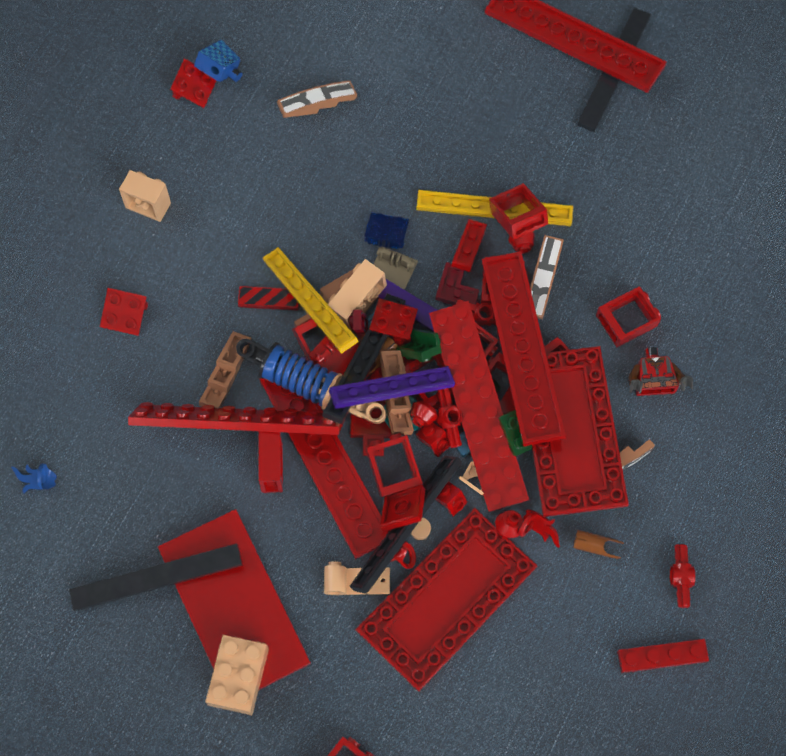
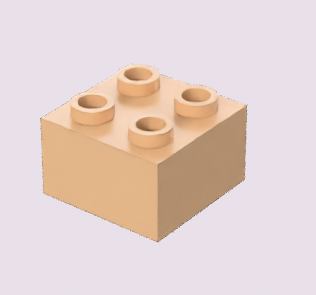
[119,170,171,222]

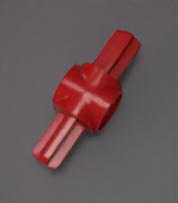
[455,299,496,326]
[436,388,463,448]
[670,544,695,608]

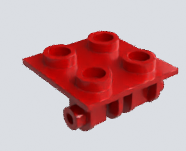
[170,58,216,108]
[100,288,148,336]
[369,298,418,346]
[309,336,359,375]

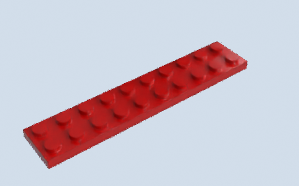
[485,0,667,93]
[482,251,566,447]
[429,301,529,512]
[259,378,389,559]
[128,402,345,435]

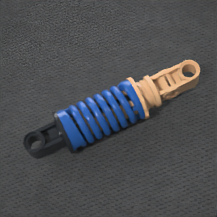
[236,339,387,424]

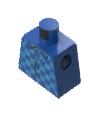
[194,40,242,82]

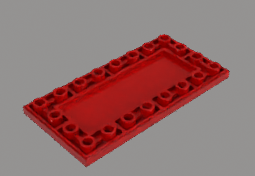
[532,346,629,517]
[356,508,537,692]
[158,509,311,690]

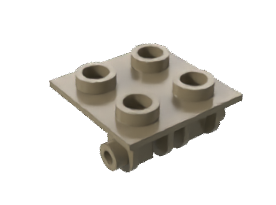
[373,246,418,290]

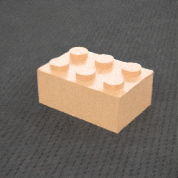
[327,259,387,330]
[206,635,269,715]

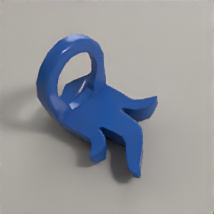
[11,463,57,494]

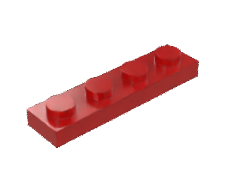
[617,639,709,673]

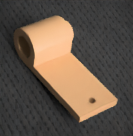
[324,562,390,595]

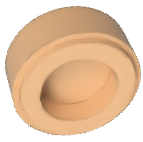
[411,518,431,540]

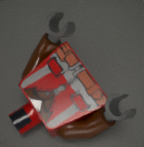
[628,347,693,396]

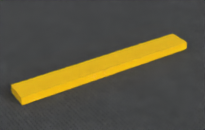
[416,190,573,226]
[262,247,359,354]

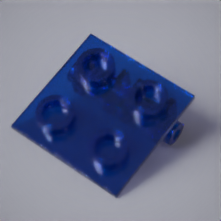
[364,213,409,250]

